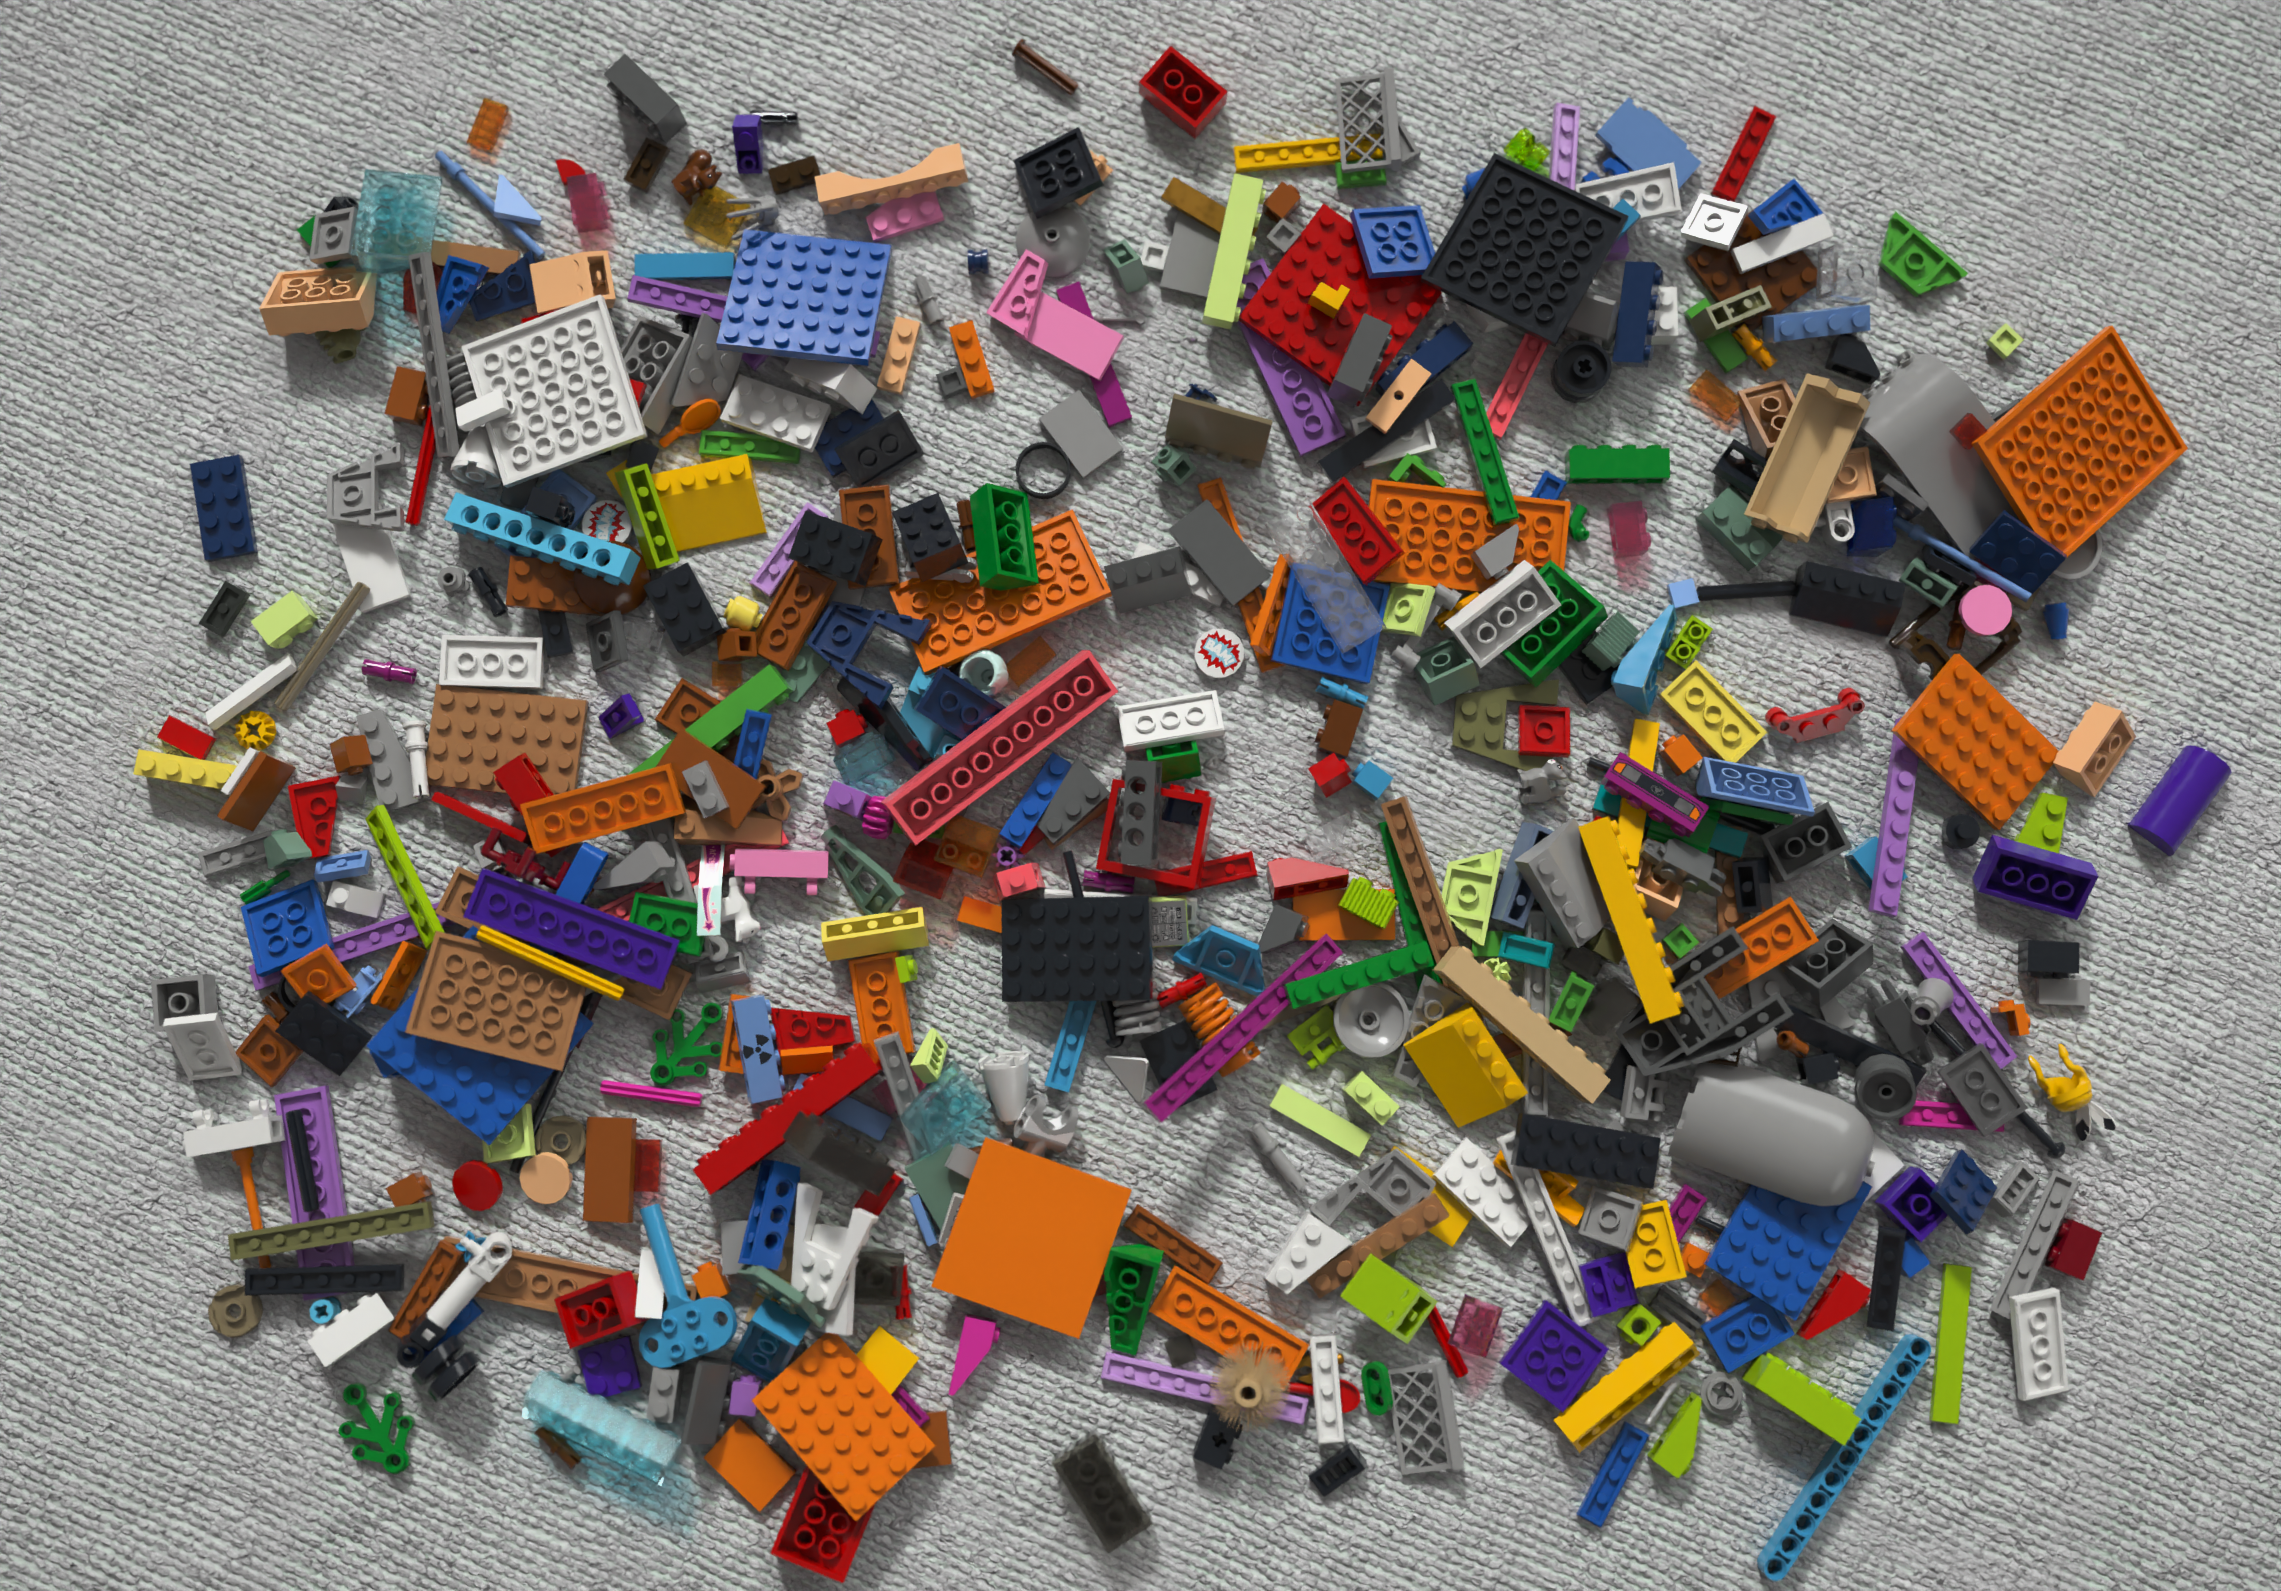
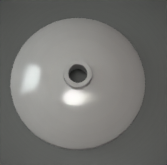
[1016,206,1090,278]
[2051,529,2102,580]
[1333,982,1409,1058]

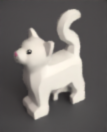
[694,876,761,962]

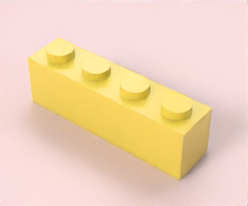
[133,749,237,790]
[821,907,929,961]

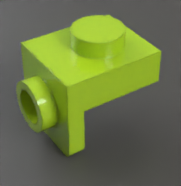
[895,955,918,983]

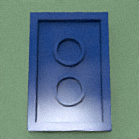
[1700,1295,1795,1373]

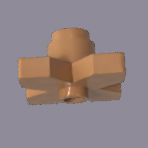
[752,759,804,821]

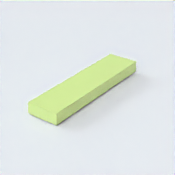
[1269,1084,1371,1157]

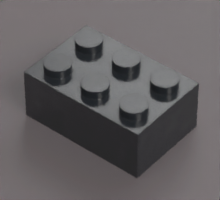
[892,493,969,582]
[788,510,883,587]
[643,562,727,657]

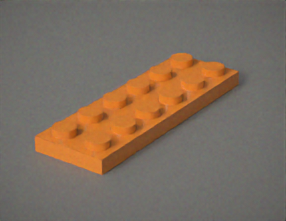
[520,763,686,854]
[1704,896,1819,999]
[1149,1265,1309,1391]

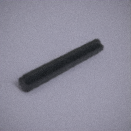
[1696,581,1797,601]
[286,1110,319,1212]

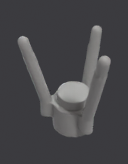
[726,196,779,241]
[1645,1375,1682,1428]

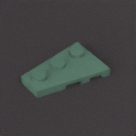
[781,628,830,704]

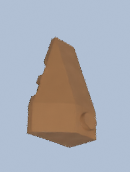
[674,794,783,846]

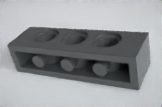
[1118,760,1162,865]

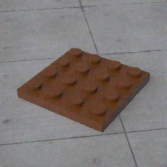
[1684,207,1825,333]

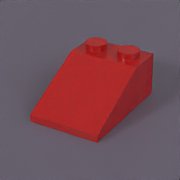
[554,1270,648,1349]

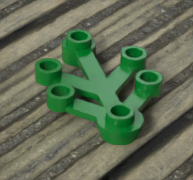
[650,1003,724,1086]
[338,1382,415,1474]

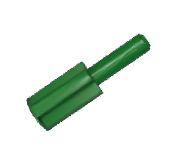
[240,870,291,905]

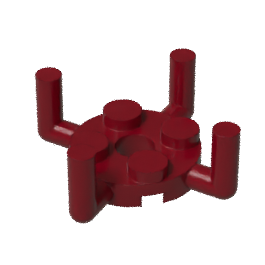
[481,827,571,891]

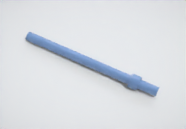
[435,151,546,260]
[1892,515,2031,602]

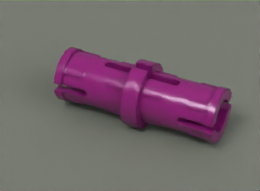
[362,659,417,684]
[1082,870,1135,893]

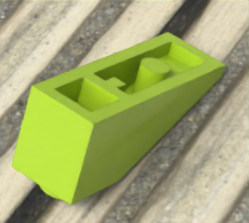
[1647,1391,1702,1479]

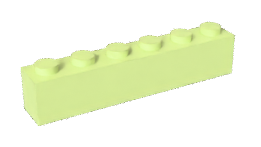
[1202,173,1266,330]

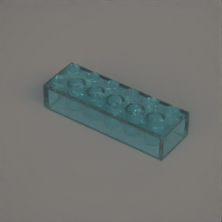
[522,1369,681,1487]

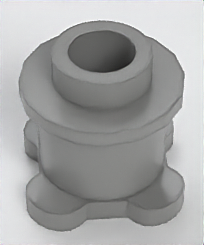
[437,567,470,597]

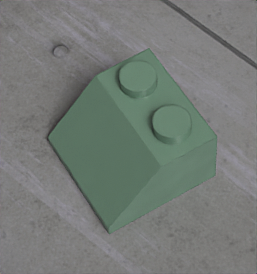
[1413,636,1480,706]

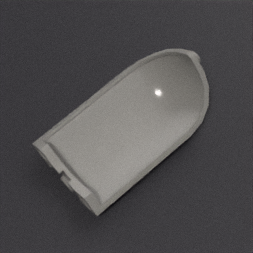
[1668,1058,1875,1206]

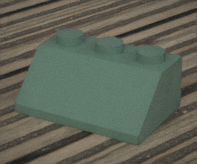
[1695,484,1783,571]

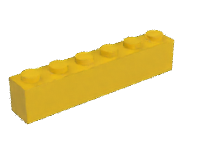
[1554,1322,1700,1453]

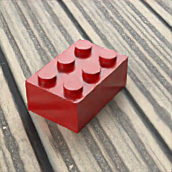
[1139,45,1228,139]

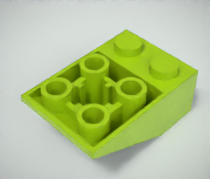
[1340,1253,1438,1344]

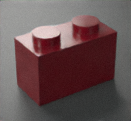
[2044,1218,2102,1281]

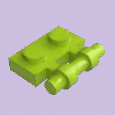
[1286,1005,1346,1070]

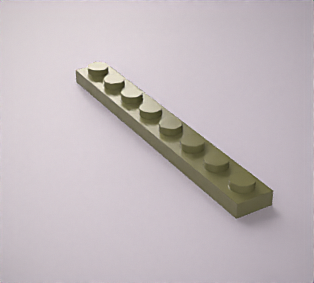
[228,1201,435,1261]

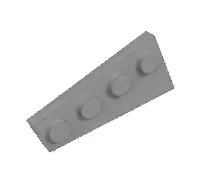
[1392,974,1469,1088]

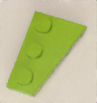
[2014,793,2068,853]

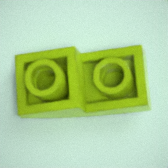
[1664,615,1713,670]

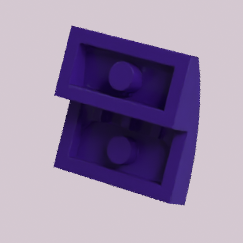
[1578,1251,1639,1317]

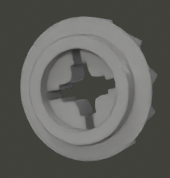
[1700,1371,1742,1414]

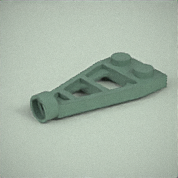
[821,825,905,915]

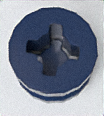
[967,249,989,275]

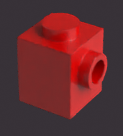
[826,709,868,748]
[1308,753,1352,798]

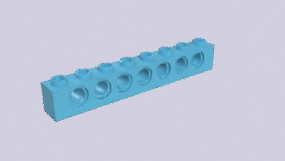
[444,492,640,586]

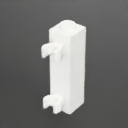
[183,1099,285,1157]

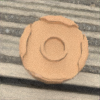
[520,1152,573,1204]

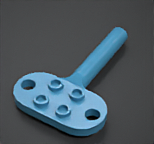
[638,1204,737,1368]

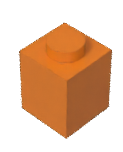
[1659,734,1703,776]
[692,1261,732,1298]

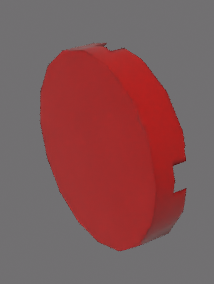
[452,1160,503,1211]

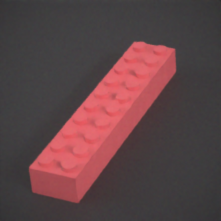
[881,650,1118,845]

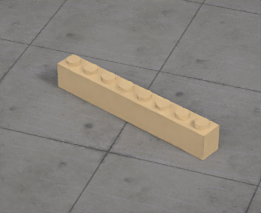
[1433,946,1611,1104]

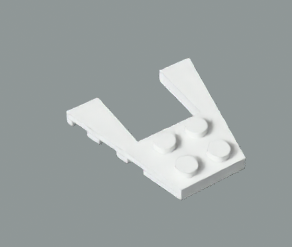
[791,1183,879,1310]

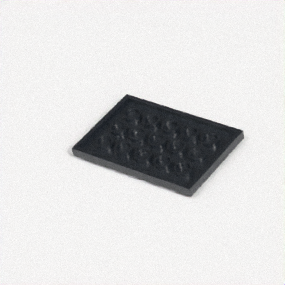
[1002,896,1153,1002]

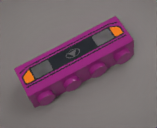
[1601,752,1709,838]

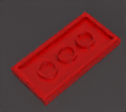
[1306,477,1405,585]

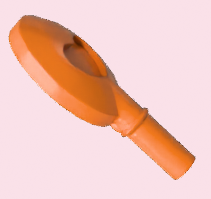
[658,399,721,448]

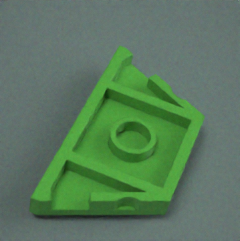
[1878,211,1968,297]

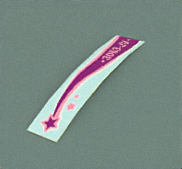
[697,845,725,936]

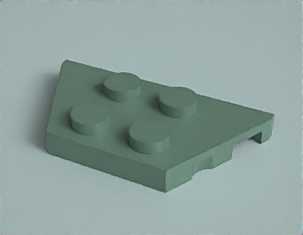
[737,1264,826,1329]

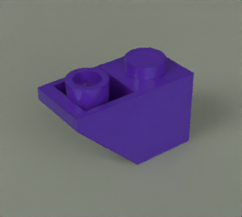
[732,114,763,174]

